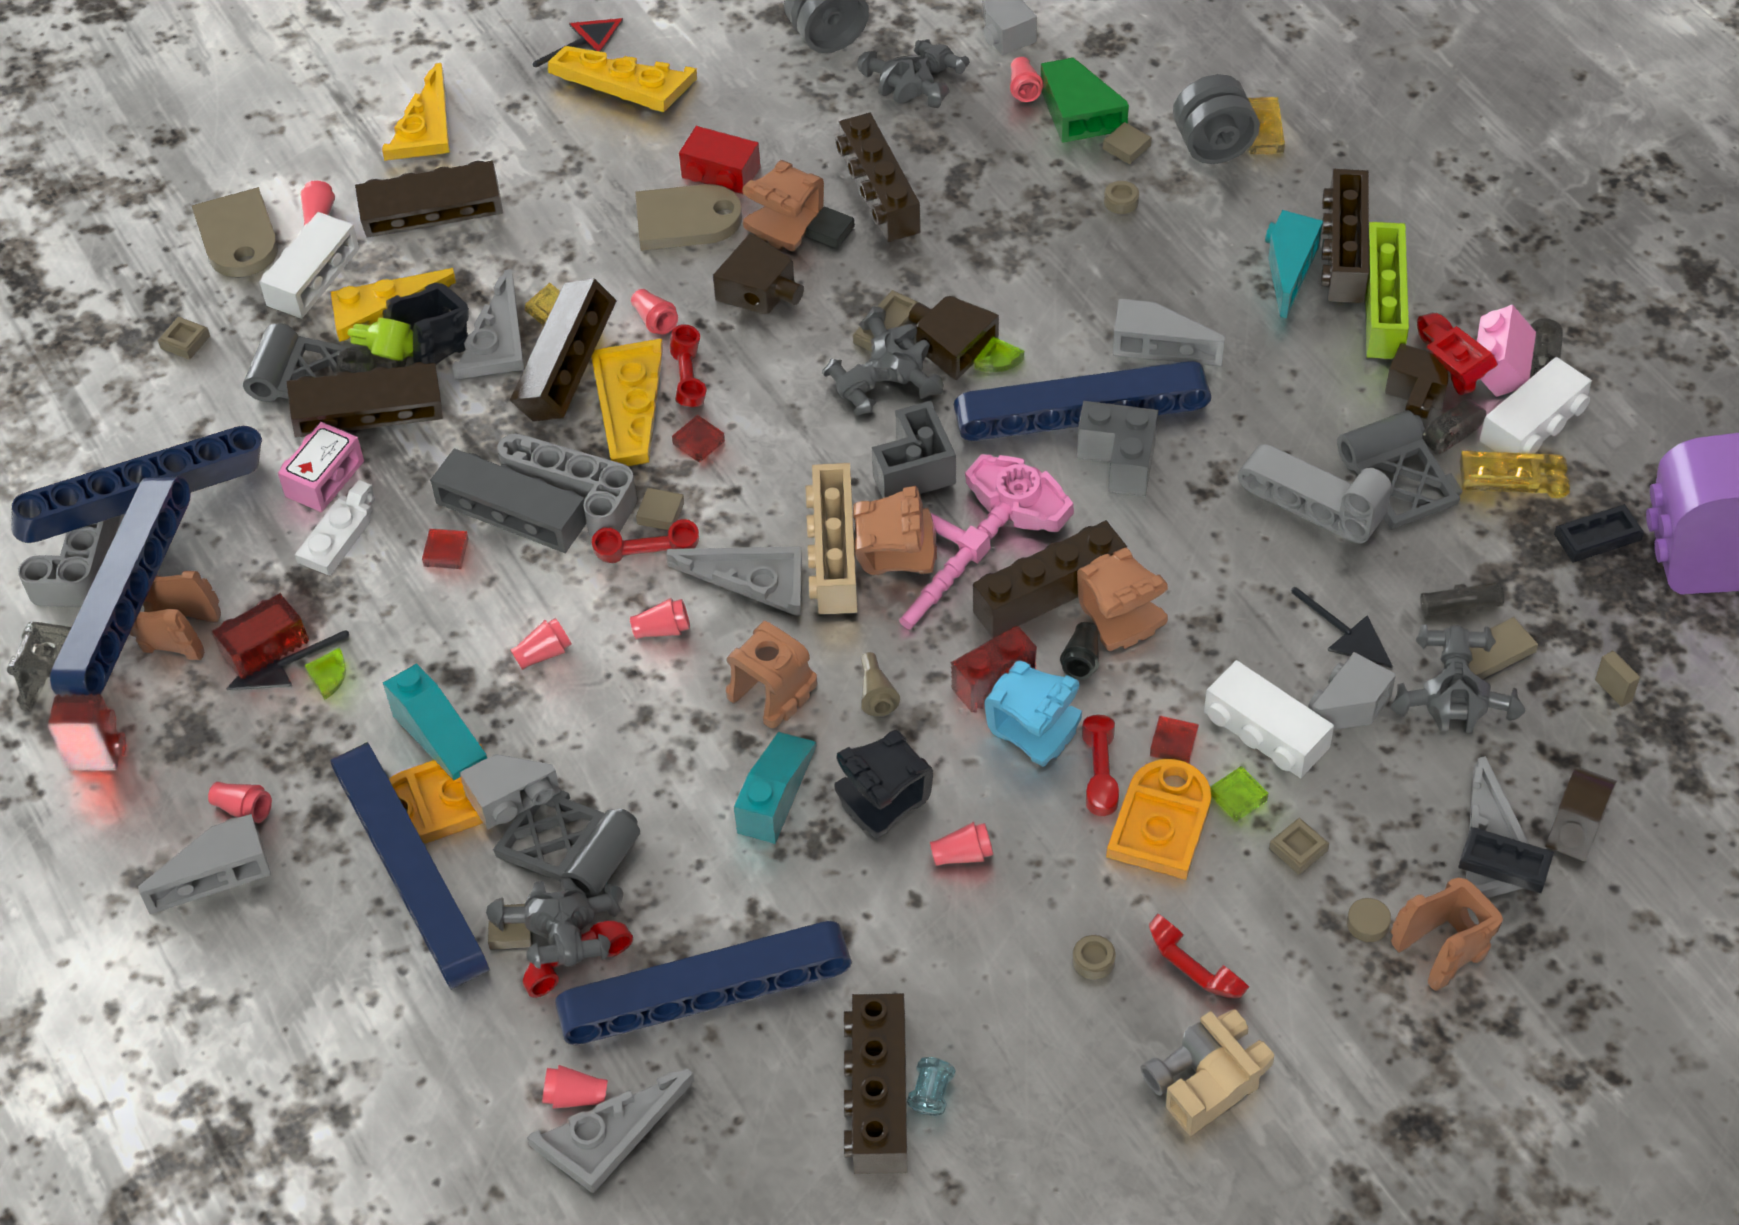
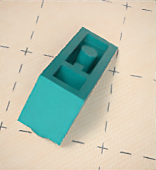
[1265,210,1323,319]
[383,663,488,780]
[734,732,817,844]

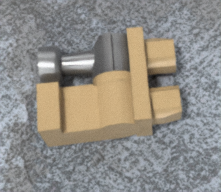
[1140,1009,1274,1137]

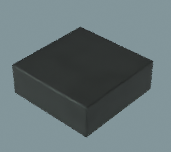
[806,206,855,248]

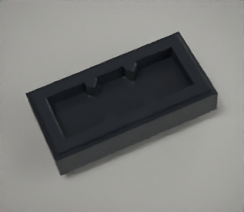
[1554,504,1644,563]
[1458,826,1554,894]

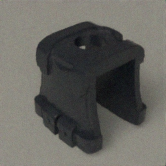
[383,283,469,365]
[834,730,933,839]

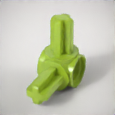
[348,318,413,361]

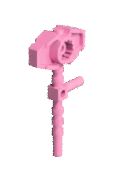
[899,455,1074,630]

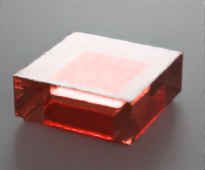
[672,415,725,463]
[422,529,469,569]
[1150,716,1199,764]

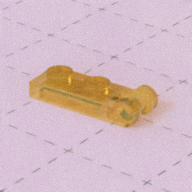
[1459,451,1570,499]

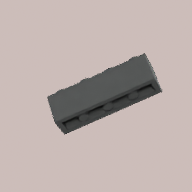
[430,448,587,554]

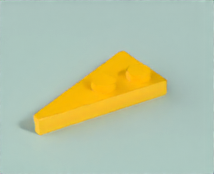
[382,63,450,161]
[331,268,456,342]

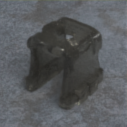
[7,622,93,718]

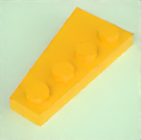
[591,338,663,466]

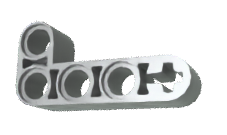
[497,434,637,537]
[1237,444,1391,543]
[18,467,121,607]

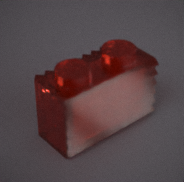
[211,593,309,679]
[950,626,1037,713]
[48,694,126,771]

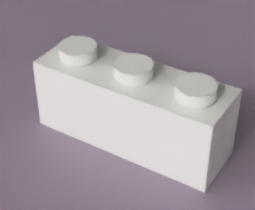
[259,212,359,319]
[1480,357,1592,465]
[1204,660,1334,779]

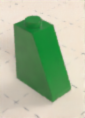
[1041,57,1129,143]

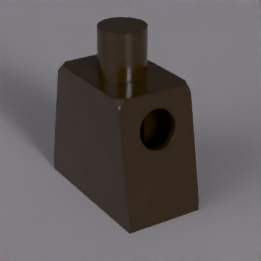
[713,233,804,314]
[908,296,999,381]

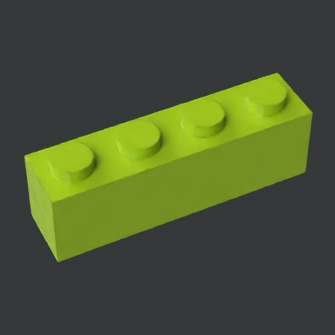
[1365,222,1409,359]

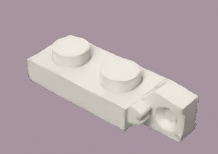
[295,480,375,575]

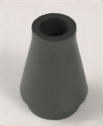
[1060,622,1099,680]

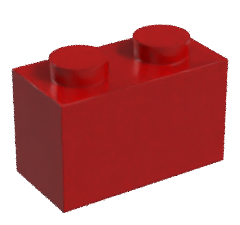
[679,126,761,195]

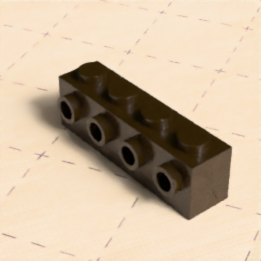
[835,112,921,242]
[355,160,504,238]
[1321,169,1369,303]
[510,278,617,422]
[286,362,443,438]
[973,520,1127,638]
[844,993,908,1174]

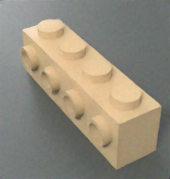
[805,463,857,614]

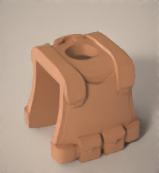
[743,160,824,251]
[853,486,937,575]
[1077,547,1168,651]
[130,571,221,660]
[726,621,818,728]
[1391,877,1503,991]

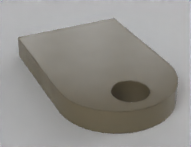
[635,184,742,251]
[191,187,278,277]

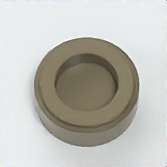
[1104,181,1139,214]
[1347,898,1391,942]
[1072,935,1116,980]

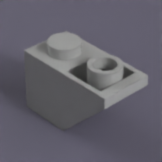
[1308,652,1396,730]
[460,754,560,830]

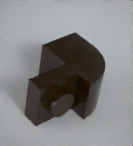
[1385,343,1448,420]
[1545,766,1617,862]

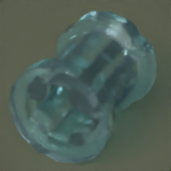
[907,1057,956,1116]

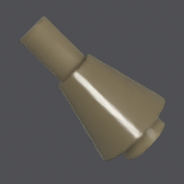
[861,652,900,716]

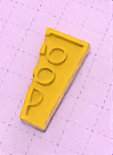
[548,46,697,112]

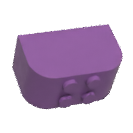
[1646,433,1739,594]

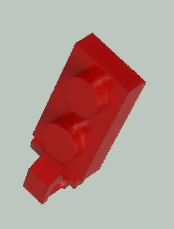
[1422,322,1498,386]

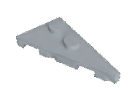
[452,269,524,380]
[667,547,802,615]
[1465,756,1529,898]
[527,1068,694,1193]

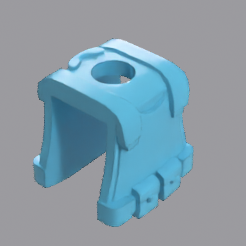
[985,661,1082,767]

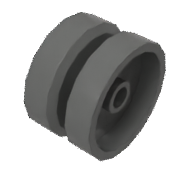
[784,0,869,53]
[1172,74,1260,164]

